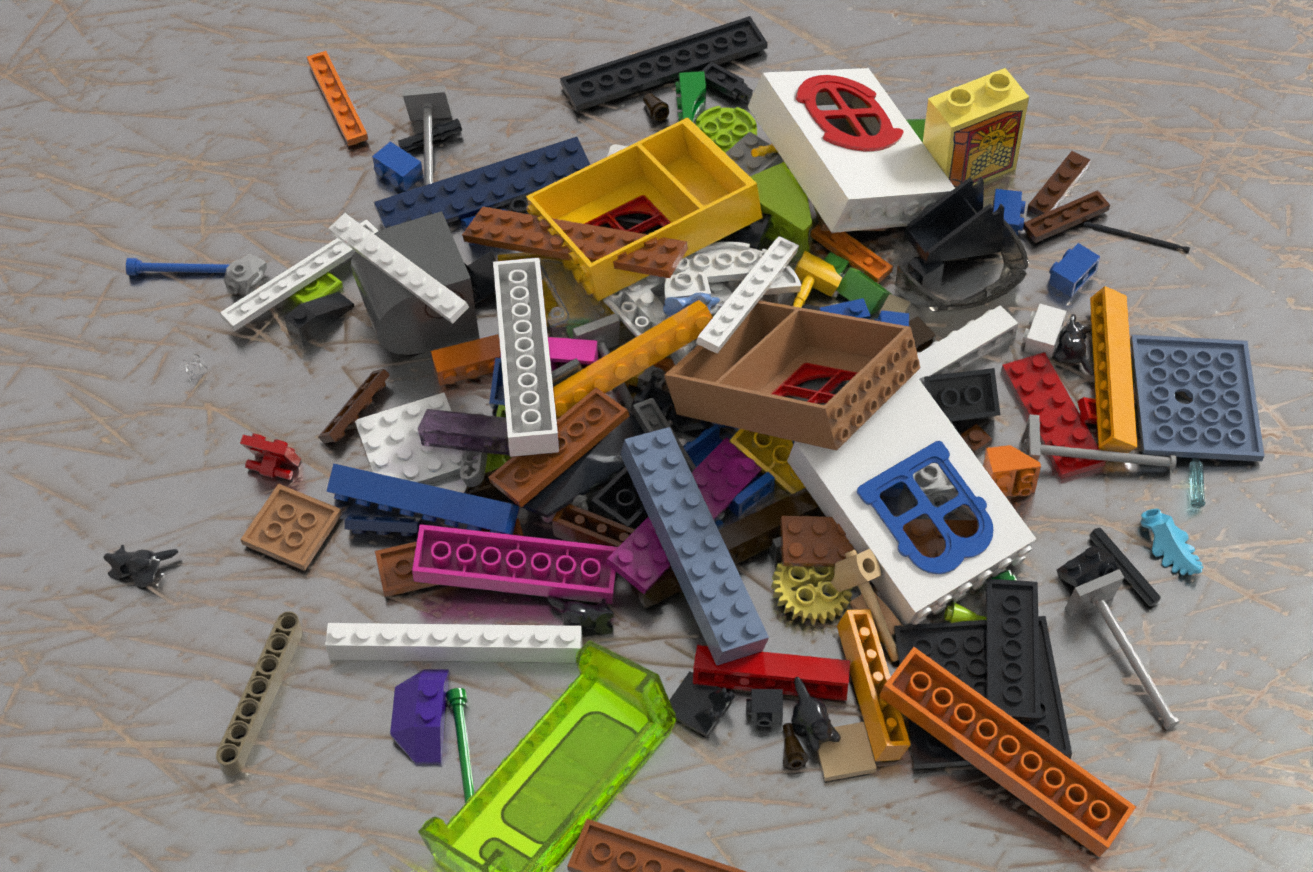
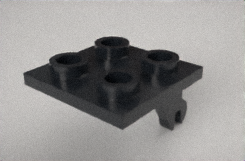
[662,671,735,737]

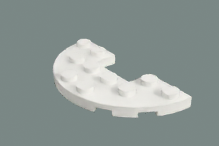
[664,242,801,301]

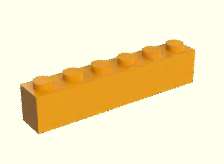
[837,609,911,761]

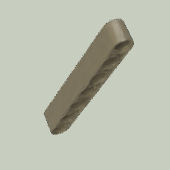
[216,611,303,776]

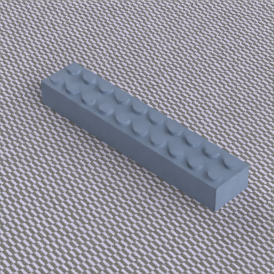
[620,427,769,665]

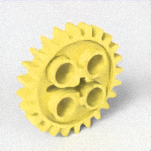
[771,562,853,625]

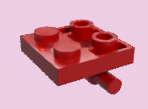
[240,433,301,480]

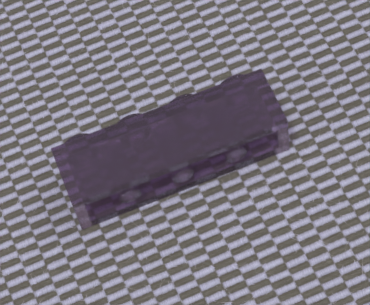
[417,409,510,456]

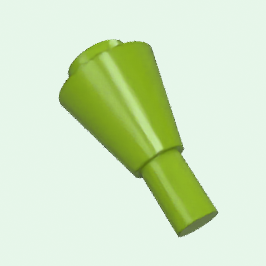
[944,602,986,623]

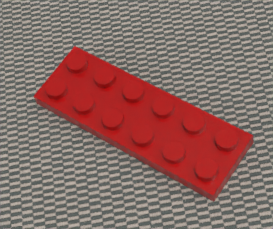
[1001,352,1106,480]

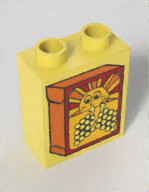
[923,68,1029,188]

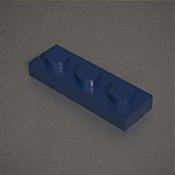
[344,514,422,536]

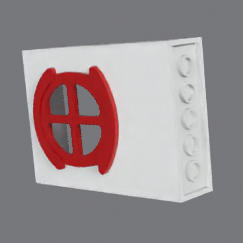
[748,68,955,233]

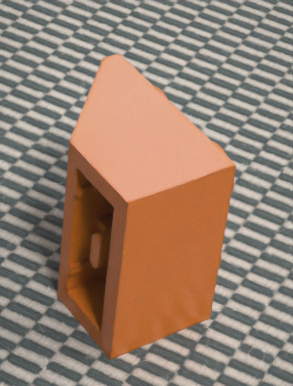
[983,445,1041,497]

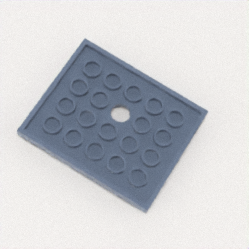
[1130,335,1265,462]

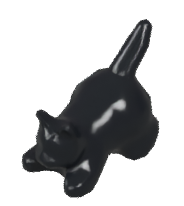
[1053,314,1094,375]
[103,545,178,587]
[547,596,614,634]
[791,677,841,751]

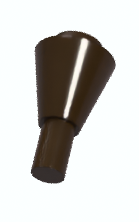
[782,723,808,769]

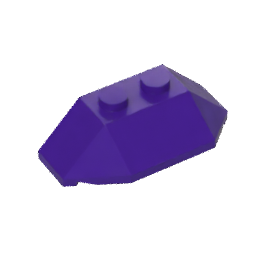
[390,669,450,765]

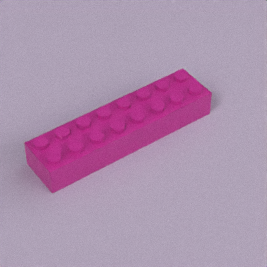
[412,524,618,604]

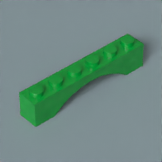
[675,71,706,122]

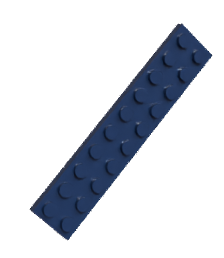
[374,137,591,229]

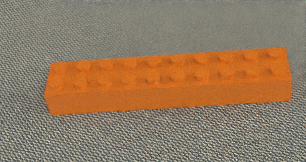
[879,647,1136,857]

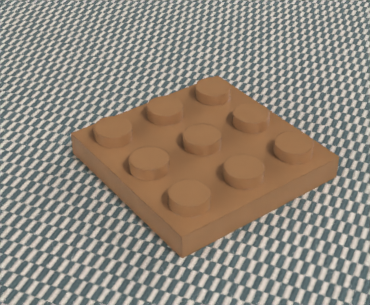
[240,484,342,571]

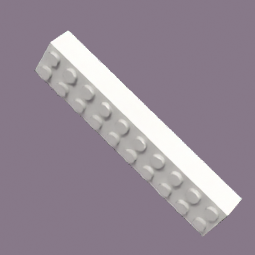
[493,258,559,457]

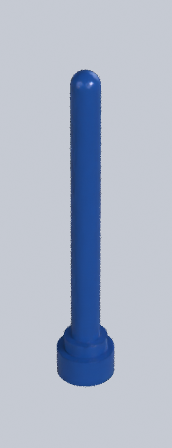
[126,258,230,276]

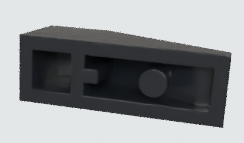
[284,292,354,345]

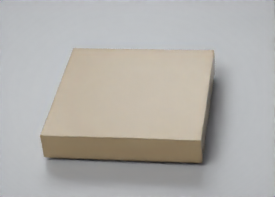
[817,722,877,782]

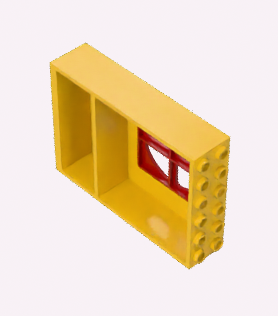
[526,117,762,301]

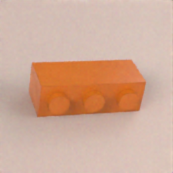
[431,334,501,386]

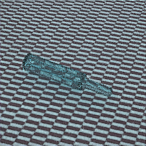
[1189,458,1206,508]

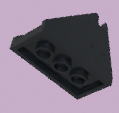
[904,178,1004,264]

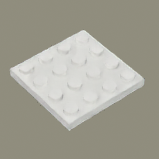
[355,392,471,485]

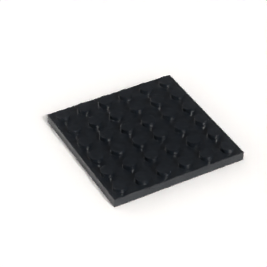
[894,616,1072,769]

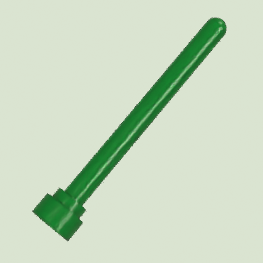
[446,688,475,807]

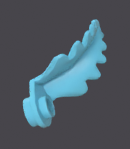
[1140,509,1204,575]

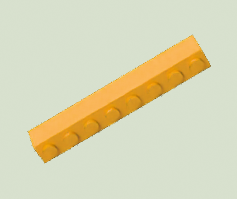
[1090,286,1137,453]
[553,300,713,420]

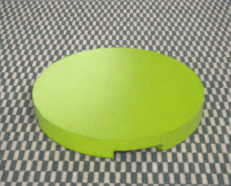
[695,106,757,153]

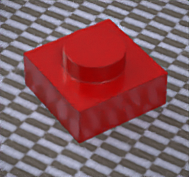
[1077,397,1097,424]

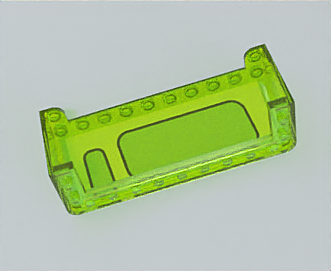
[418,640,676,872]

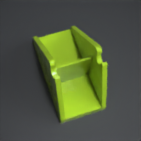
[750,162,812,259]

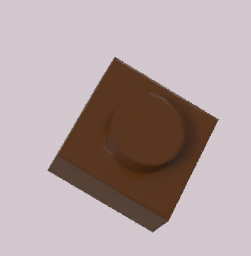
[960,424,993,456]

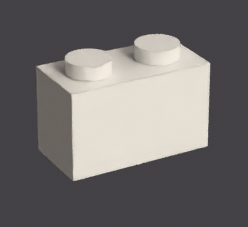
[1022,304,1066,359]

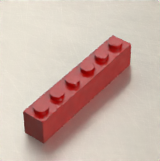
[693,645,850,701]

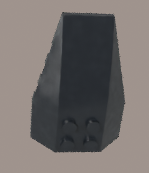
[508,412,645,518]

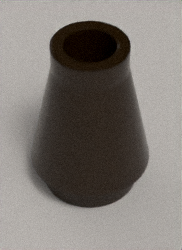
[643,93,669,121]

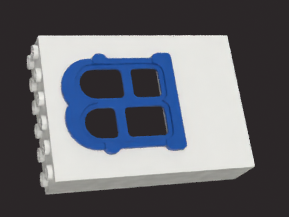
[787,374,1036,625]

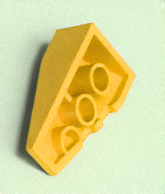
[729,429,806,495]

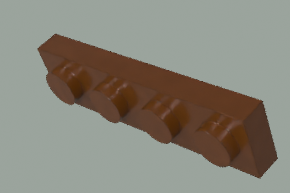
[1027,151,1091,216]
[1023,190,1110,243]
[318,369,390,444]

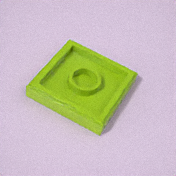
[289,272,343,305]

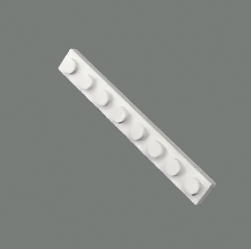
[328,213,469,324]
[220,219,378,331]
[696,236,799,354]

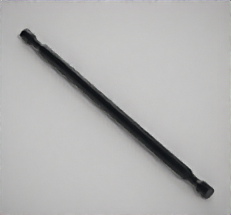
[1084,221,1190,252]

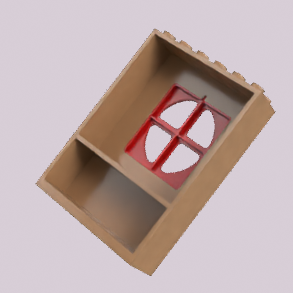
[665,300,921,451]

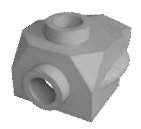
[224,254,267,296]

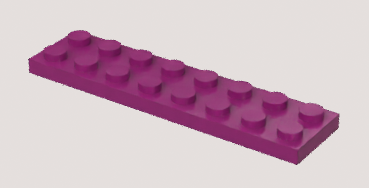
[606,437,762,594]

